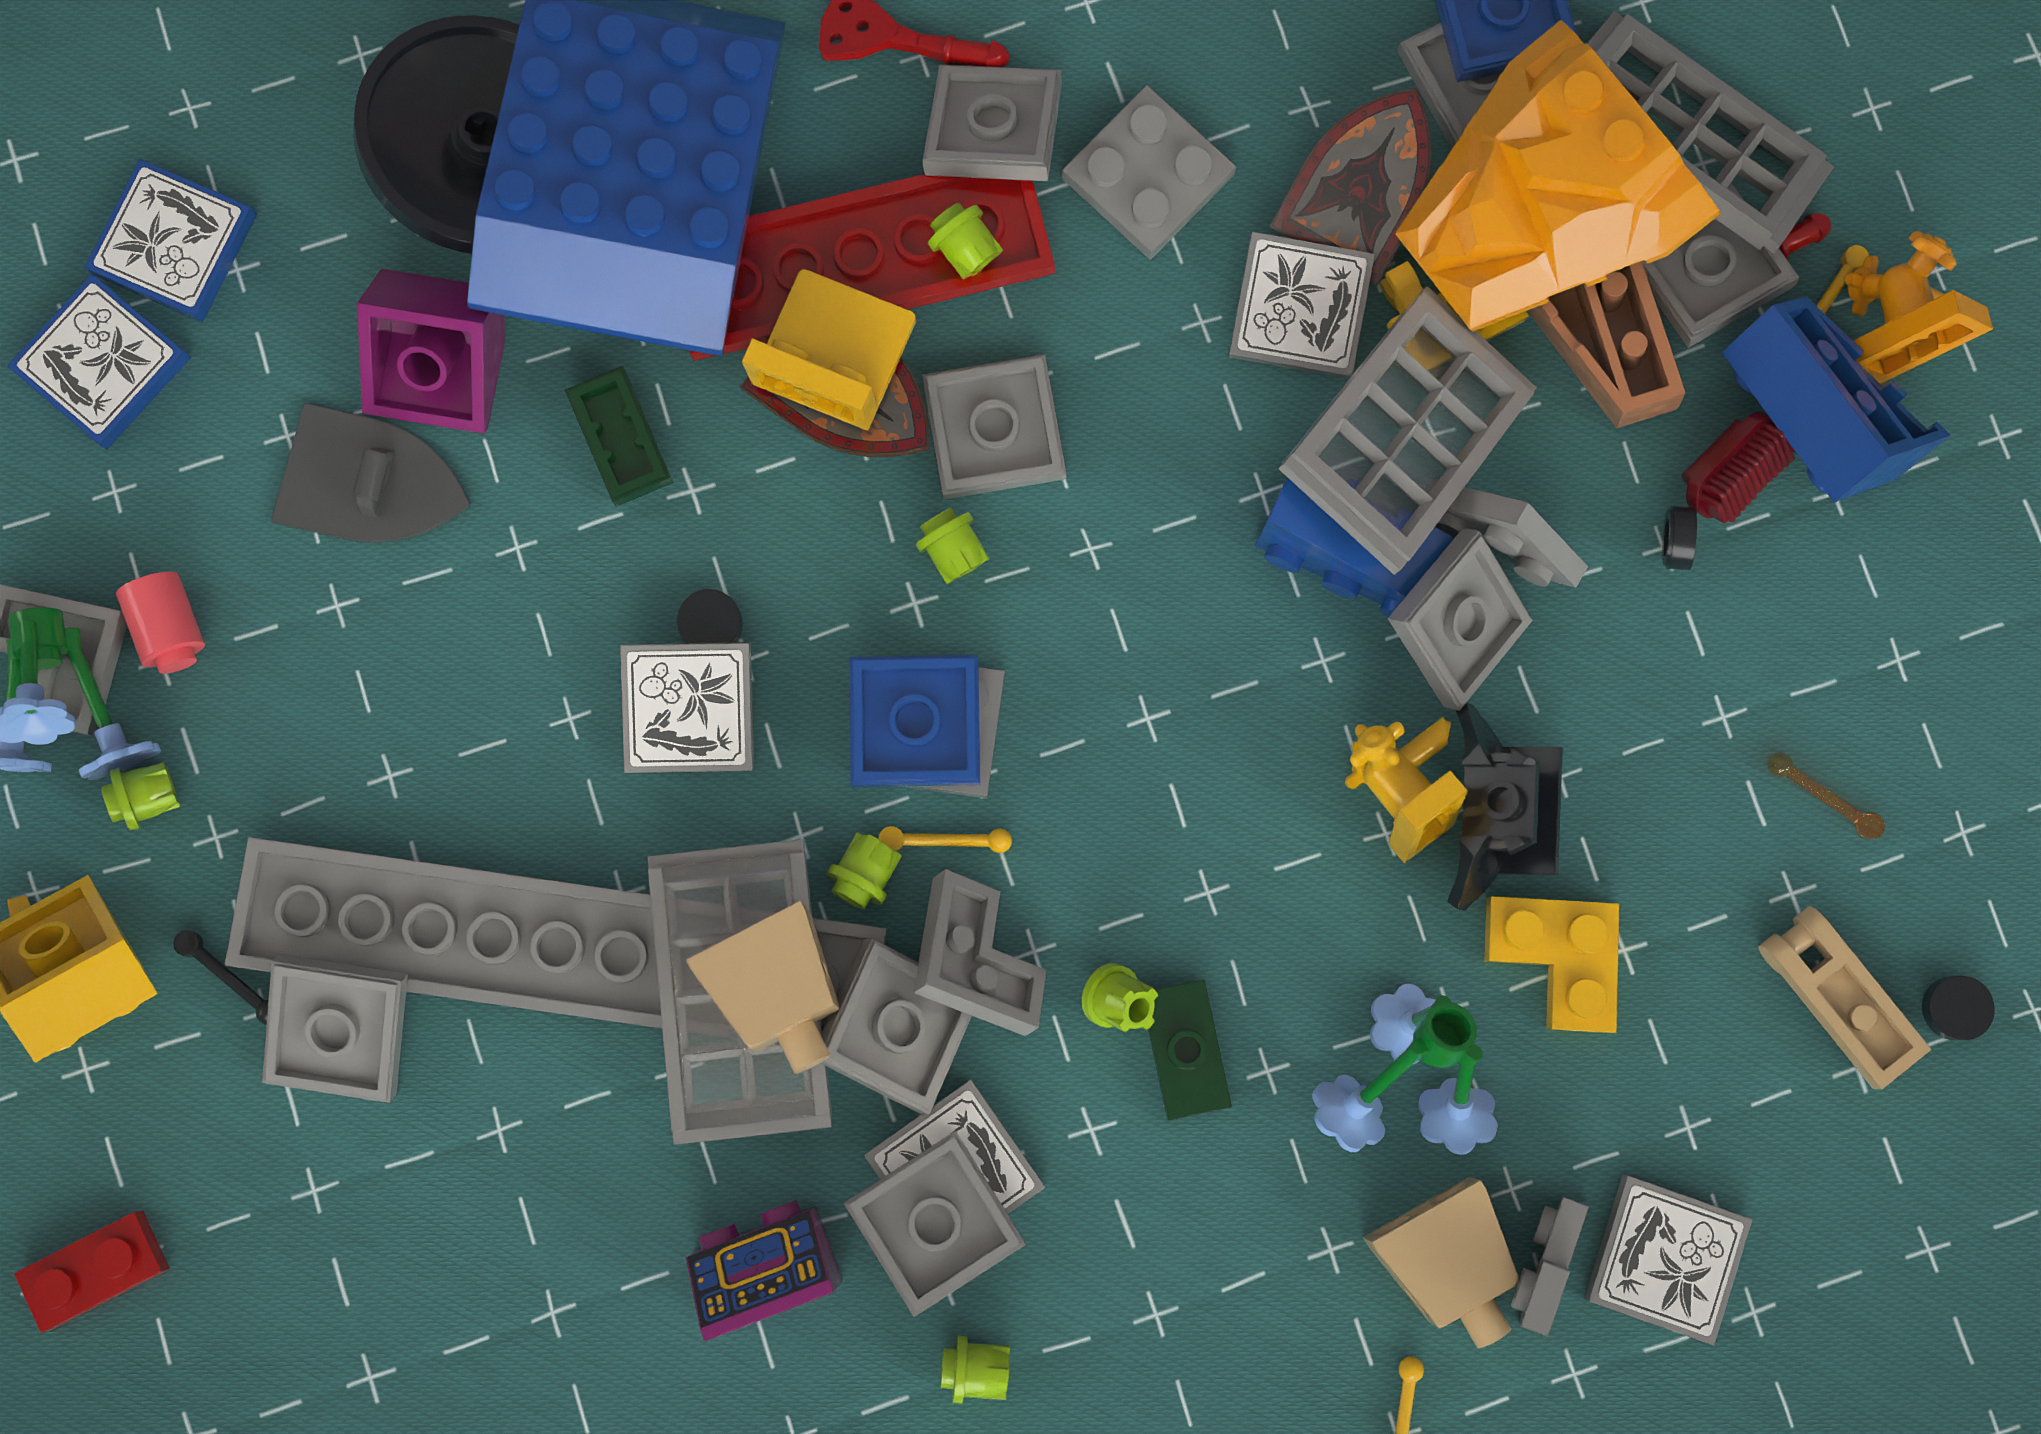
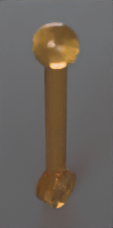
[1767,753,1885,839]

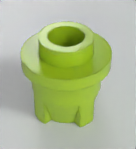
[928,203,1003,280]
[915,508,990,585]
[101,762,180,831]
[826,833,902,910]
[1082,963,1158,1033]
[940,1335,1010,1404]

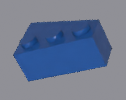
[1721,296,1951,503]
[1255,477,1454,617]

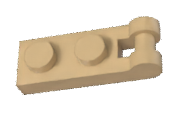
[1758,906,1932,1089]

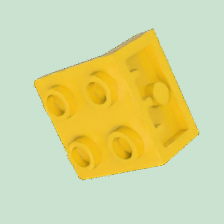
[742,269,916,431]

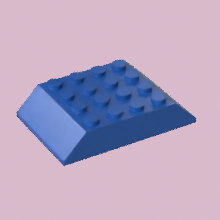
[467,0,786,356]

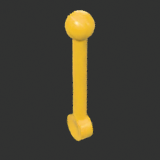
[1816,245,1869,314]
[878,826,1012,853]
[1395,1356,1424,1434]

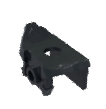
[1447,702,1563,911]

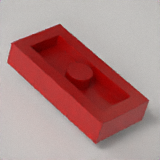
[14,1210,170,1333]

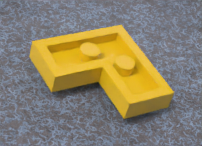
[1484,896,1619,1033]

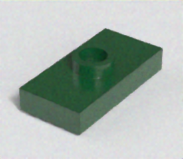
[565,366,674,507]
[1148,979,1232,1121]

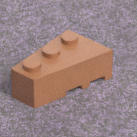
[1527,261,1686,429]

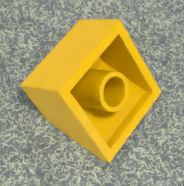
[0,875,158,1063]

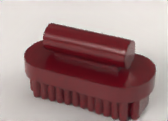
[1681,411,1796,523]

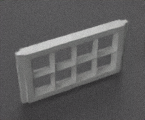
[1587,11,1834,254]

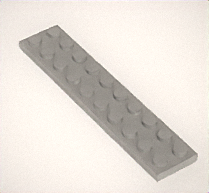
[224,837,888,1039]

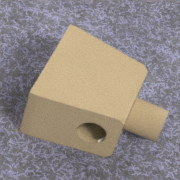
[686,901,839,1074]
[1363,1177,1519,1348]

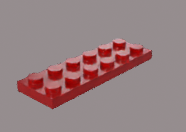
[689,174,1055,361]

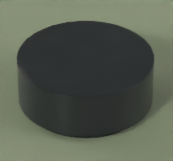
[1662,506,1697,570]
[677,589,743,643]
[1922,976,1995,1041]

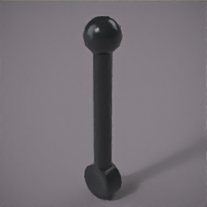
[173,930,269,1025]

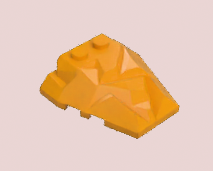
[1395,20,1721,332]

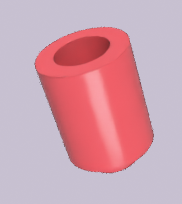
[116,571,205,674]

